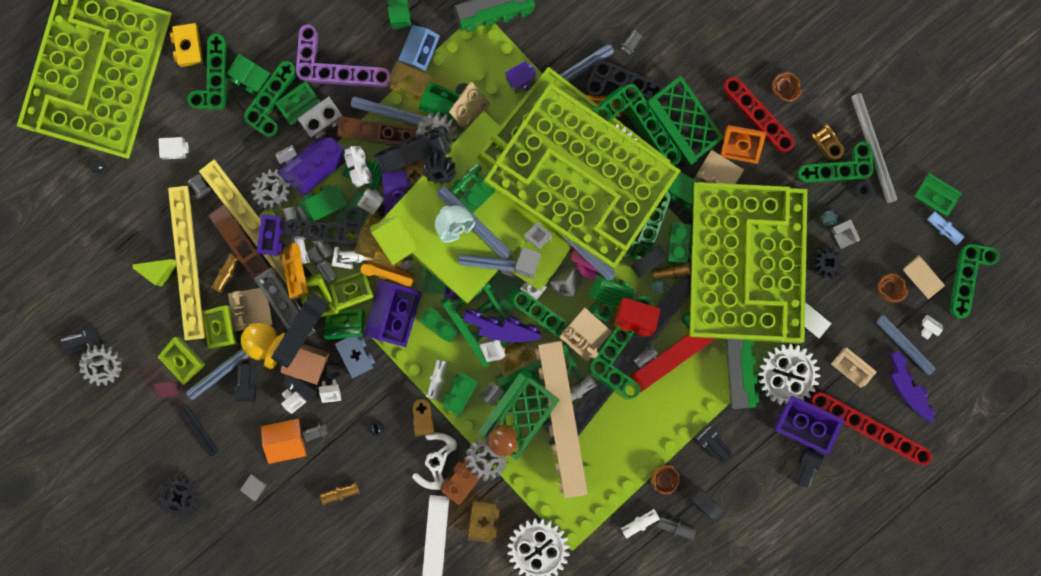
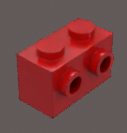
[614,298,660,336]

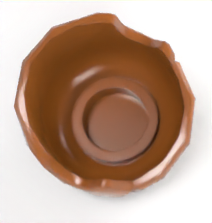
[772,72,802,102]
[878,273,908,303]
[488,425,518,457]
[651,465,679,495]

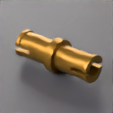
[211,254,240,293]
[653,263,691,280]
[319,482,360,505]

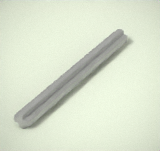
[851,93,897,203]

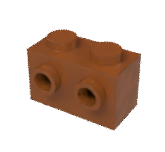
[441,461,482,505]

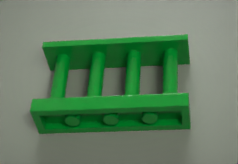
[440,282,522,368]

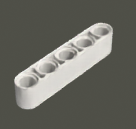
[422,495,449,576]

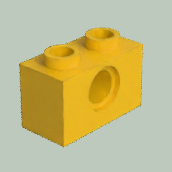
[170,23,204,67]

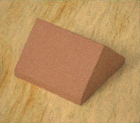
[281,344,330,385]

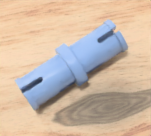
[927,211,964,245]

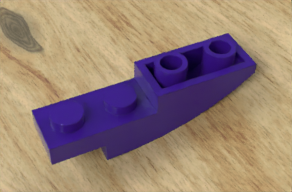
[463,309,542,342]
[889,351,935,422]

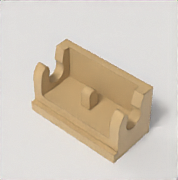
[903,255,945,299]
[831,348,877,388]

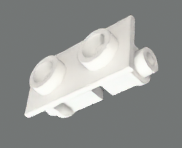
[344,146,372,187]

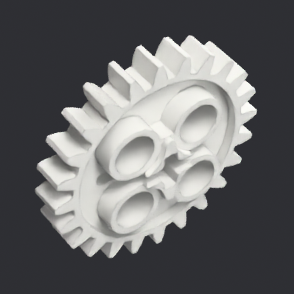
[757,343,820,405]
[507,518,570,576]

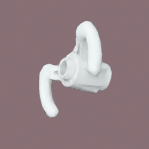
[412,432,457,490]

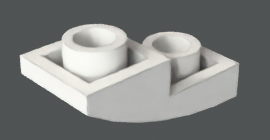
[805,302,831,338]

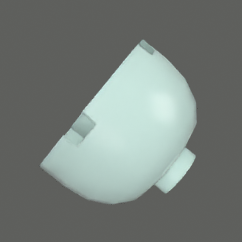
[435,205,475,243]

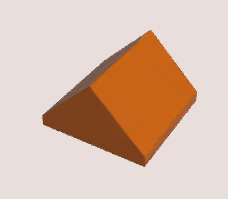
[721,125,766,164]
[261,419,307,464]

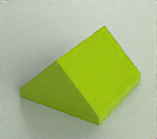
[370,216,418,265]
[133,259,177,286]
[300,272,339,316]
[329,272,375,311]
[202,305,238,349]
[158,337,205,385]

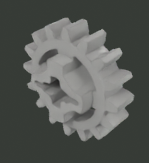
[416,112,459,145]
[251,169,294,211]
[79,345,122,386]
[465,438,507,481]

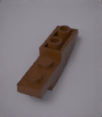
[337,116,417,145]
[208,205,269,279]

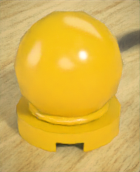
[241,322,285,369]

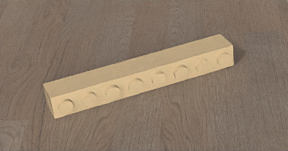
[535,340,588,498]

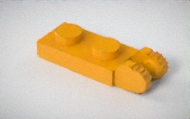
[282,242,308,299]
[360,260,416,287]

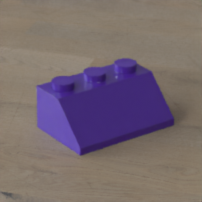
[277,137,346,196]
[364,280,422,347]
[773,395,844,455]

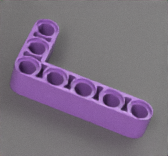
[296,24,391,87]

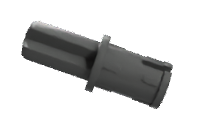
[307,246,336,283]
[658,517,697,541]

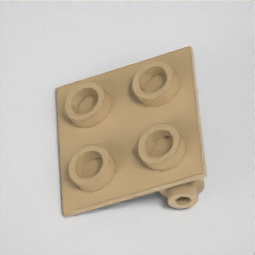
[449,82,490,130]
[694,150,744,184]
[228,288,273,331]
[560,307,612,361]

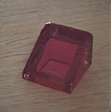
[154,382,178,398]

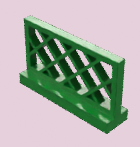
[646,76,724,165]
[496,341,584,418]
[478,370,560,460]

